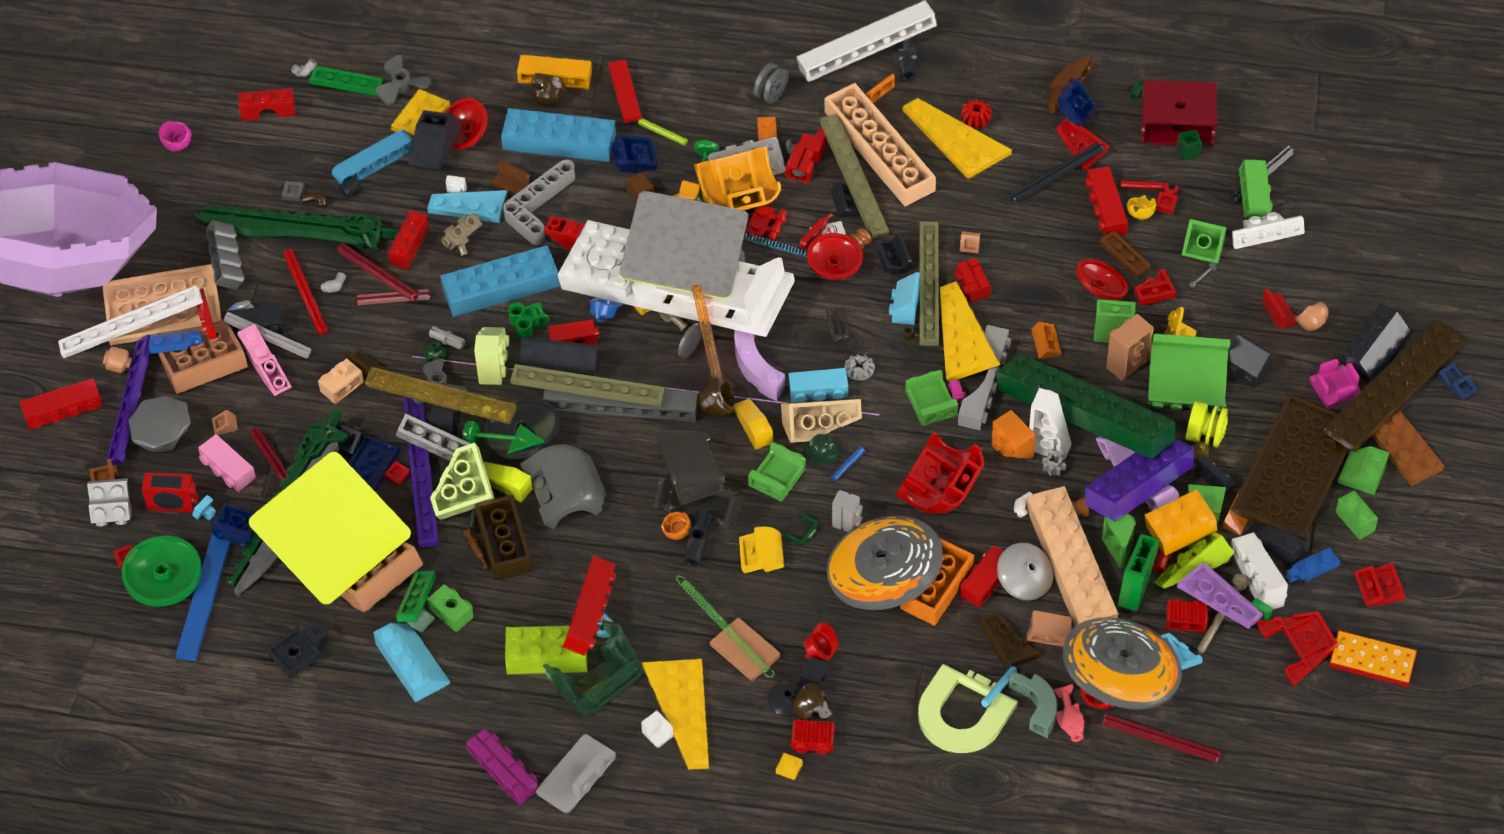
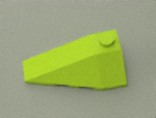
[1155,532,1234,589]

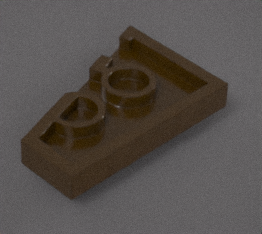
[978,612,1042,669]

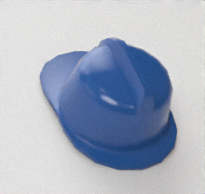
[588,298,623,322]

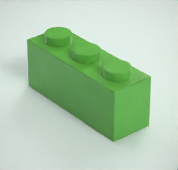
[1239,160,1273,218]

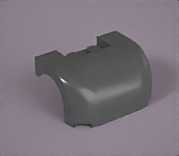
[520,444,607,529]

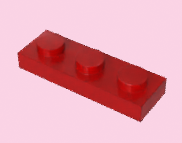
[196,288,217,340]

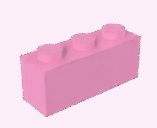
[198,434,256,492]

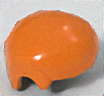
[661,512,691,540]

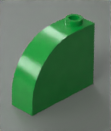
[1118,534,1160,611]

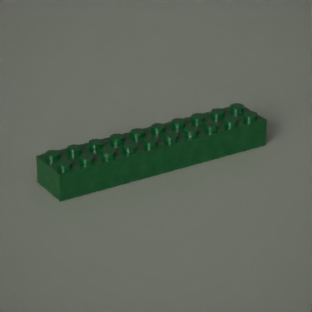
[996,353,1175,459]

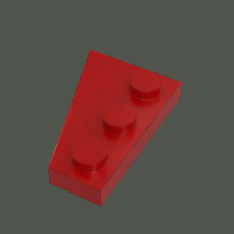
[1056,116,1109,172]

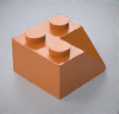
[991,410,1036,459]

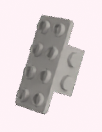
[708,137,786,175]
[536,735,616,813]

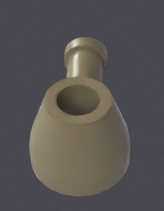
[659,302,689,332]

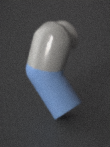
[227,300,254,311]

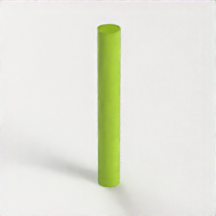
[638,118,688,146]

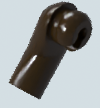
[302,192,327,207]

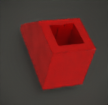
[544,216,585,249]

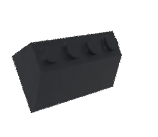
[1340,303,1411,382]
[520,337,599,377]

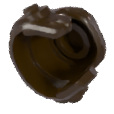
[531,73,566,107]
[698,377,735,416]
[793,682,832,721]

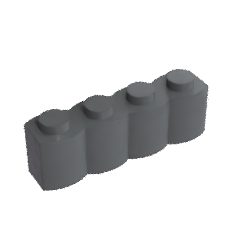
[206,220,244,290]

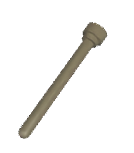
[1198,574,1249,653]

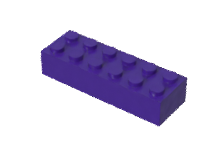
[1085,438,1194,522]

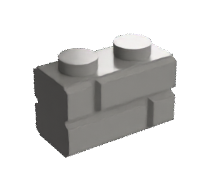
[832,490,863,532]

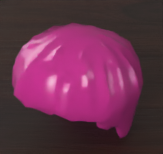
[159,121,192,152]

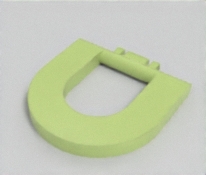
[918,664,1018,753]

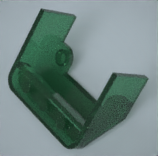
[543,620,643,716]

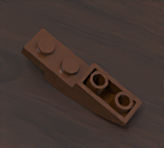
[1048,55,1093,114]

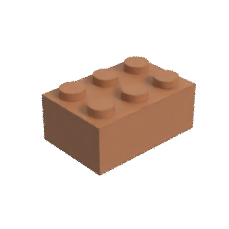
[1106,314,1154,382]

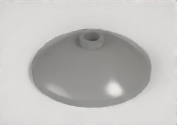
[997,543,1053,601]

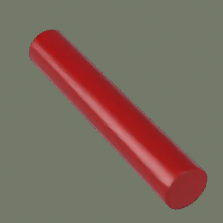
[1120,181,1164,190]

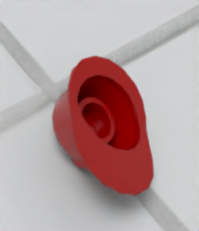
[804,623,838,661]

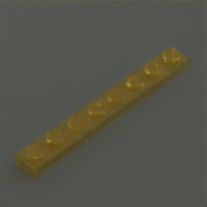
[365,367,517,424]

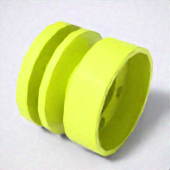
[1186,401,1228,448]

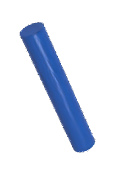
[831,446,865,482]

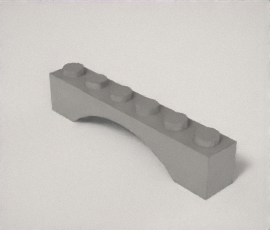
[958,325,1012,430]

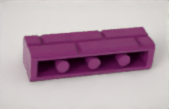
[466,729,538,805]

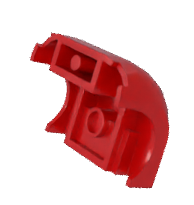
[895,432,985,515]

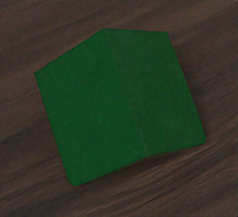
[1177,130,1202,161]

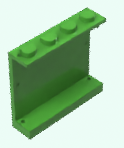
[1148,334,1230,413]

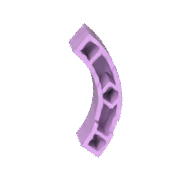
[734,330,785,401]
[1095,436,1179,511]

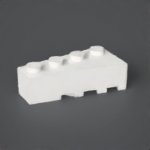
[1029,388,1072,458]
[1231,533,1288,609]

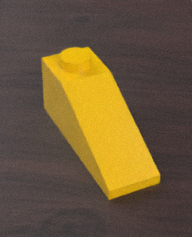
[733,398,773,450]

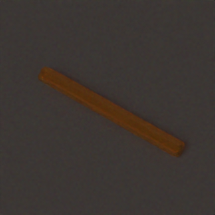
[692,285,724,385]

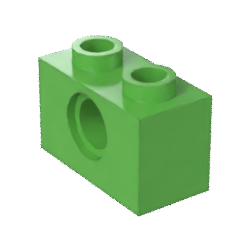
[427,584,474,632]

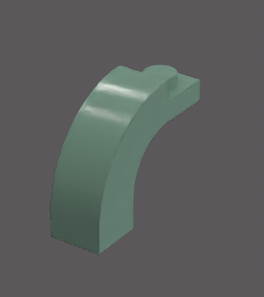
[1009,671,1057,738]

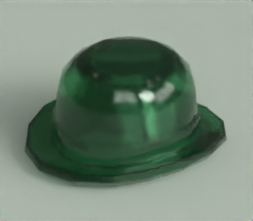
[803,434,841,465]

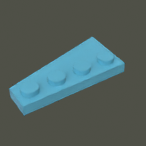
[427,190,508,223]

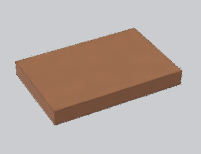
[710,617,781,681]

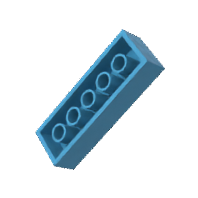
[501,108,616,162]
[440,245,560,317]

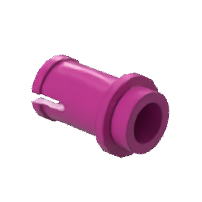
[948,380,967,405]

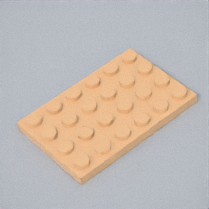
[103,264,222,346]

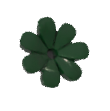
[423,342,448,362]

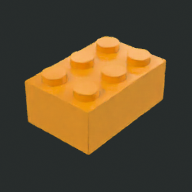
[1145,489,1218,556]

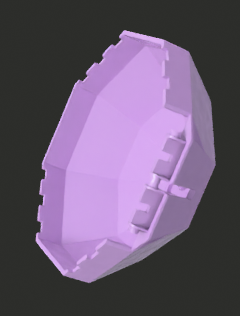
[0,162,157,296]

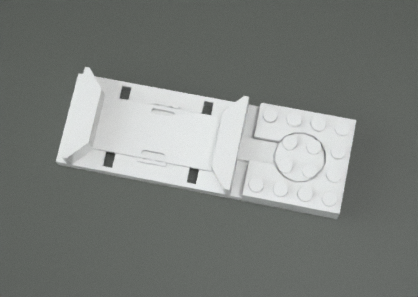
[558,220,795,337]

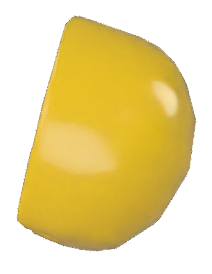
[1126,195,1157,220]

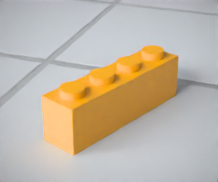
[517,55,592,89]

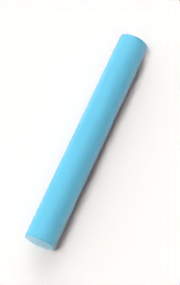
[981,667,1017,707]

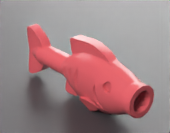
[1053,684,1084,742]

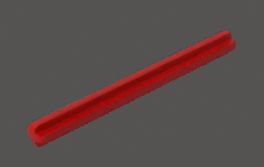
[283,248,328,335]

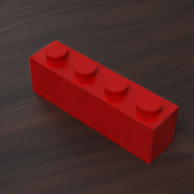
[1085,166,1128,236]
[20,378,102,430]

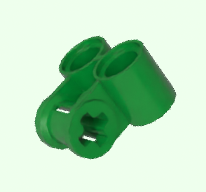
[508,302,549,340]

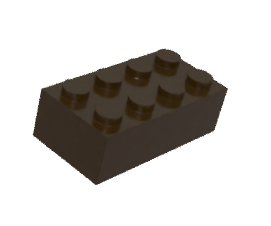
[475,495,532,580]

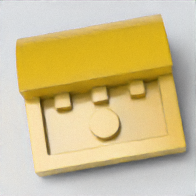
[739,527,784,574]

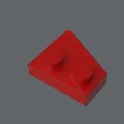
[1134,269,1176,306]

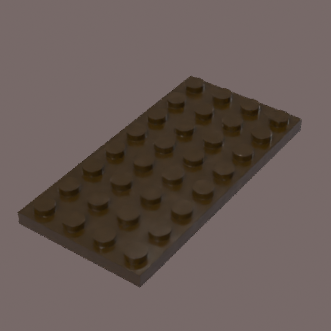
[1231,394,1349,541]

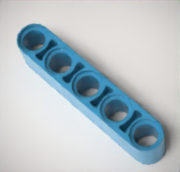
[332,130,413,184]

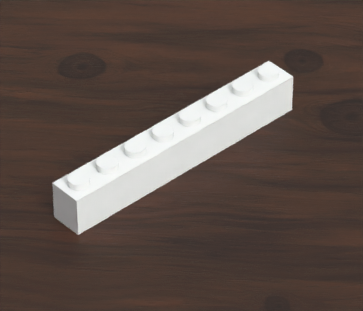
[797,1,937,82]

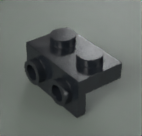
[873,234,911,273]

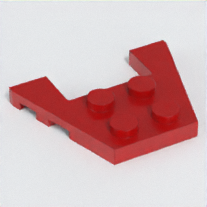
[1256,611,1338,686]

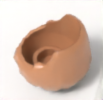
[1295,302,1328,331]

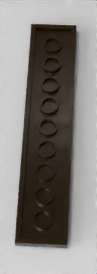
[1323,319,1467,452]

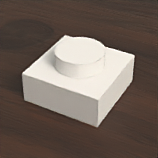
[446,175,467,193]

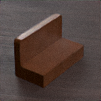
[491,160,531,196]

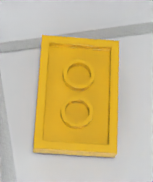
[391,89,450,138]

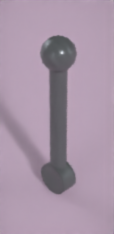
[1189,263,1217,288]

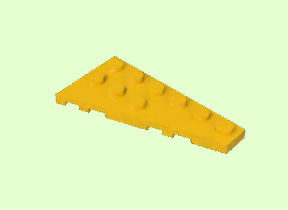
[903,98,1012,179]
[940,282,1001,382]
[642,659,709,769]

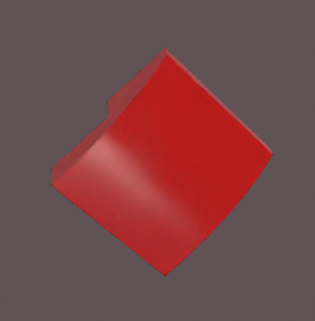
[1354,562,1406,606]

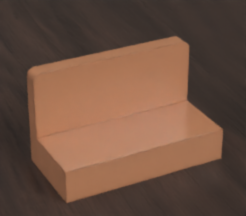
[1027,610,1072,647]

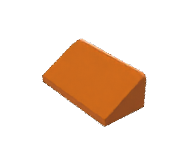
[865,74,895,103]
[1032,322,1062,359]
[1222,493,1248,536]

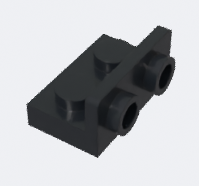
[336,420,367,455]
[1195,454,1236,493]

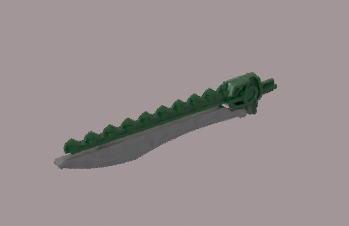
[227,409,348,596]

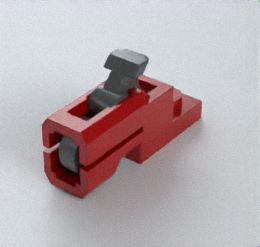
[785,126,828,183]

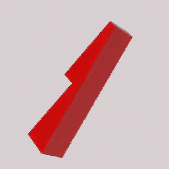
[608,59,642,123]

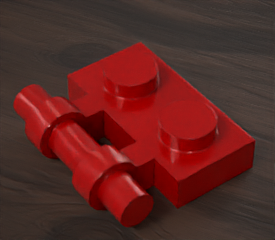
[745,205,787,242]

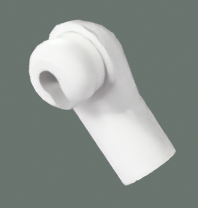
[1014,492,1032,518]

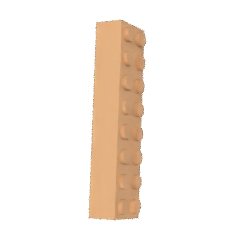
[825,83,936,206]
[1026,486,1118,626]

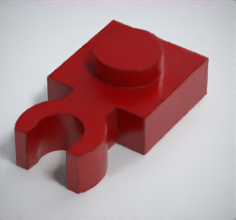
[1155,183,1178,214]

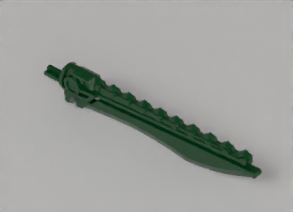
[194,204,400,250]

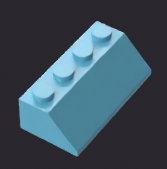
[374,623,450,702]

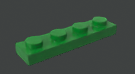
[310,66,384,96]
[396,571,436,623]

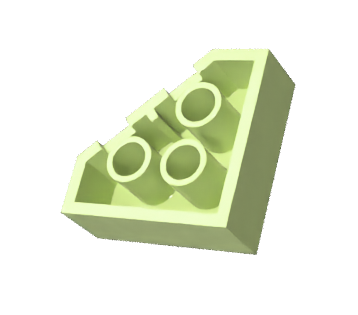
[475,327,509,385]
[431,443,495,520]

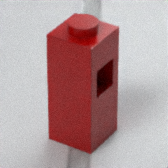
[548,319,600,345]

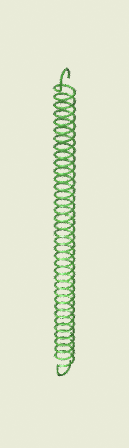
[676,576,774,677]

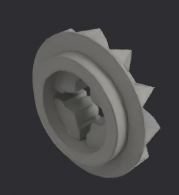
[844,354,875,380]

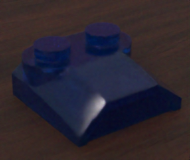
[1059,78,1097,126]
[211,503,255,546]

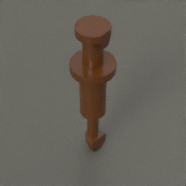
[463,528,489,570]

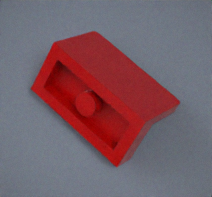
[1262,289,1297,330]

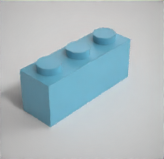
[789,368,848,403]

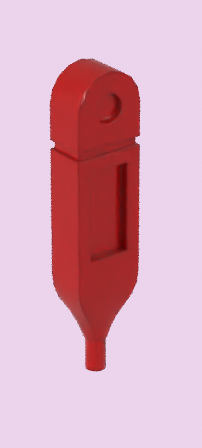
[799,213,832,250]

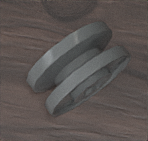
[754,63,788,103]

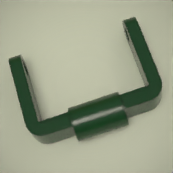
[784,513,818,547]

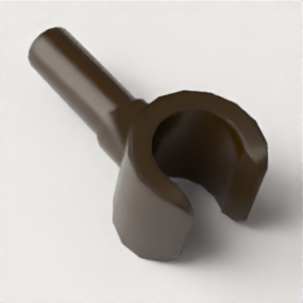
[904,326,920,340]

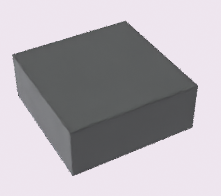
[282,181,304,202]

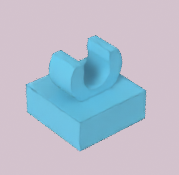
[192,495,216,521]

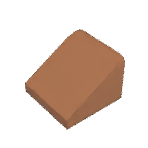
[212,410,238,435]

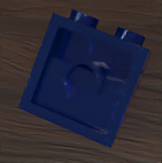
[611,135,659,173]

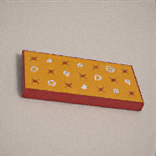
[1329,630,1417,687]

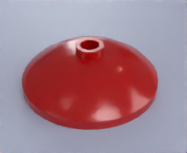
[445,98,488,150]
[807,233,863,280]
[1076,259,1128,300]

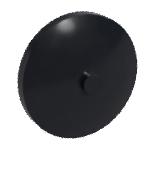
[484,398,561,459]

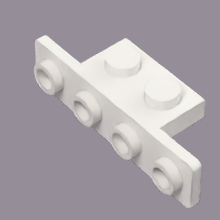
[1232,212,1305,249]

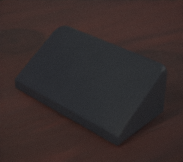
[831,182,860,218]

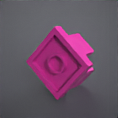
[1309,359,1361,409]

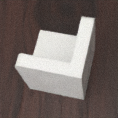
[641,711,673,748]

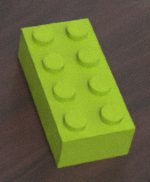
[505,626,587,674]

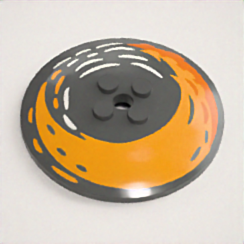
[827,516,943,610]
[1062,617,1182,709]

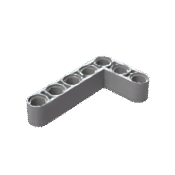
[503,160,575,245]

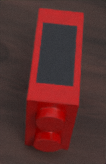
[142,473,199,513]

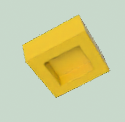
[776,753,803,780]

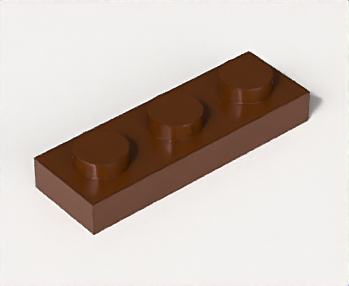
[1100,231,1151,279]

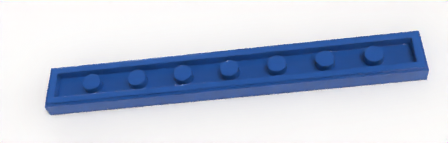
[176,523,235,662]

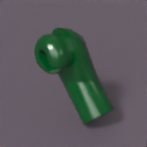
[1130,79,1151,100]

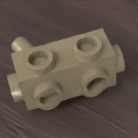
[441,213,482,257]

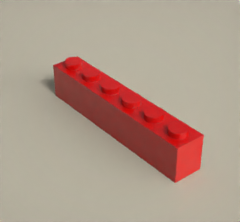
[562,556,616,656]

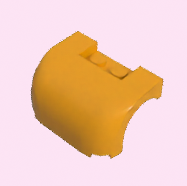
[694,146,781,210]

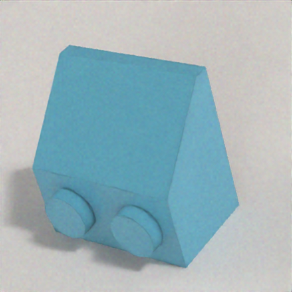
[889,272,920,325]

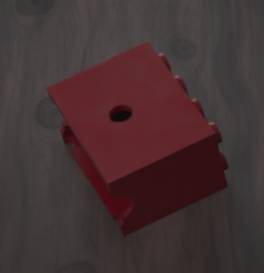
[1141,80,1217,147]

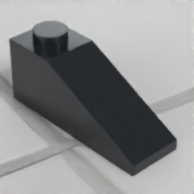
[224,305,284,334]
[1243,522,1306,568]

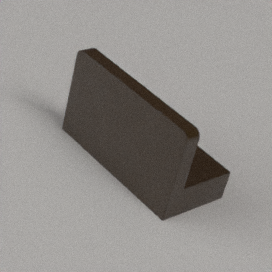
[345,349,387,385]

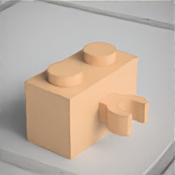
[318,358,364,404]

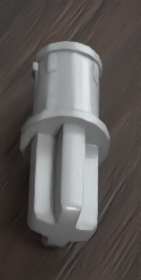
[429,326,465,349]

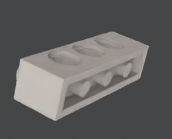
[396,414,471,461]

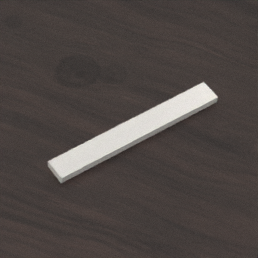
[58,285,203,358]

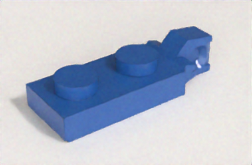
[149,331,203,354]
[1286,547,1340,583]

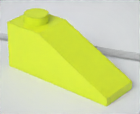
[484,462,532,503]

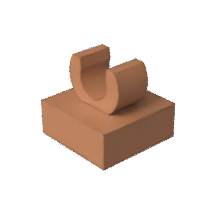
[960,232,980,253]

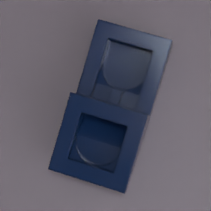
[1437,363,1478,400]

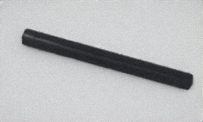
[1010,142,1103,203]

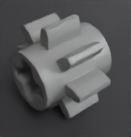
[1042,452,1066,476]

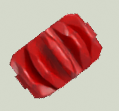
[961,98,992,129]

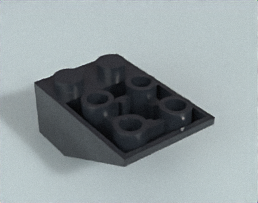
[408,110,462,171]

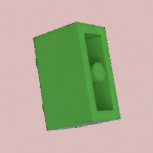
[1336,491,1378,540]

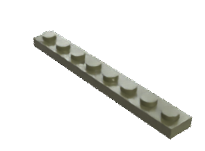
[820,114,889,239]
[919,222,939,346]
[511,364,665,407]

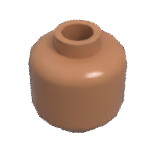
[103,347,132,373]

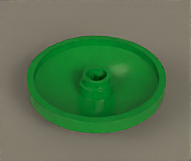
[122,536,202,607]

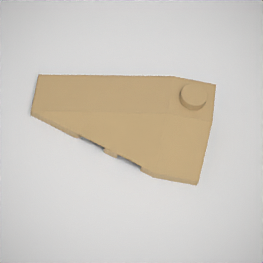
[781,399,862,443]

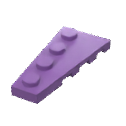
[1177,562,1263,629]

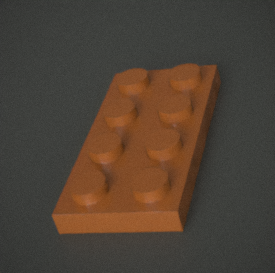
[1372,411,1444,486]

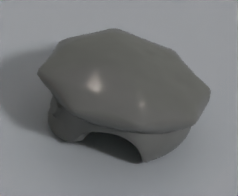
[129,395,191,453]

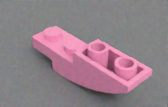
[237,324,292,396]

